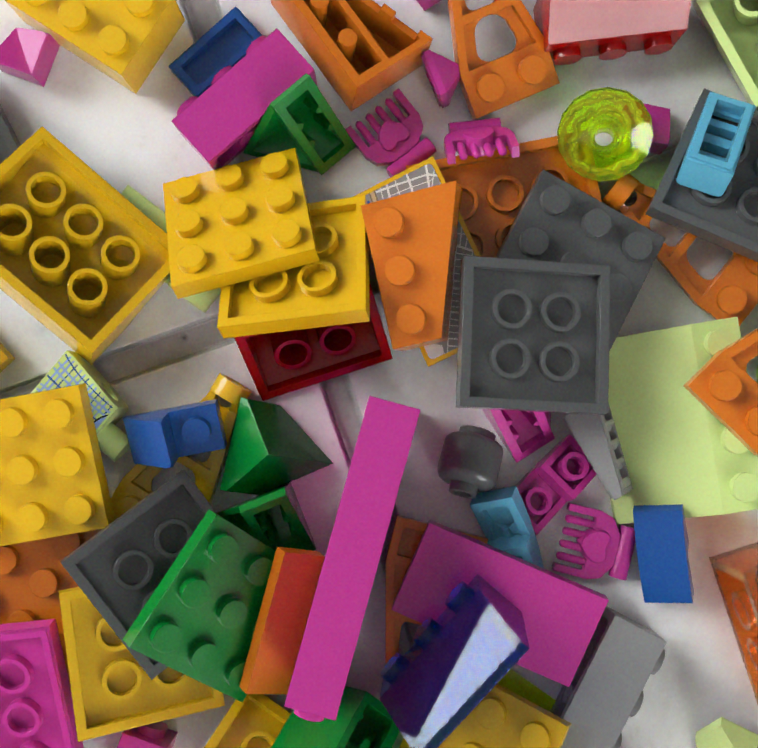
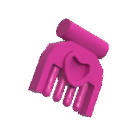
[345,88,437,178]
[444,117,519,165]
[551,502,636,580]

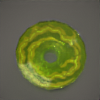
[557,87,654,182]

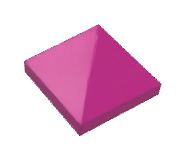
[421,50,460,108]

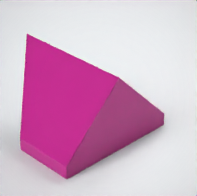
[482,409,555,463]

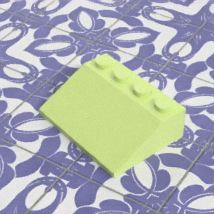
[608,316,758,524]

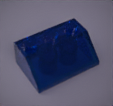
[379,574,530,748]

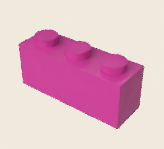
[172,28,317,170]

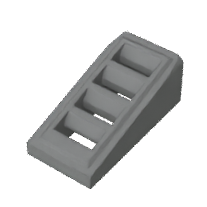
[564,403,633,500]

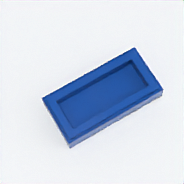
[168,7,262,97]

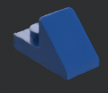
[123,399,227,468]

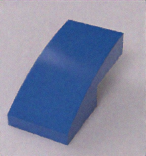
[633,504,694,603]

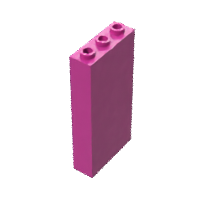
[284,396,420,722]

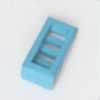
[676,91,756,197]

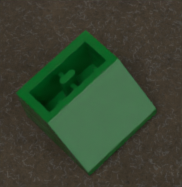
[271,686,406,748]

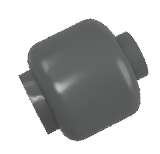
[437,425,503,499]

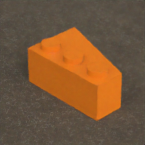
[271,0,433,112]
[361,180,462,351]

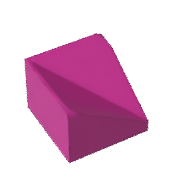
[0,27,60,87]

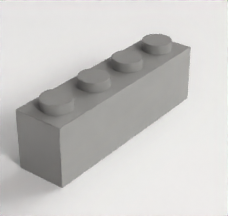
[550,606,667,748]

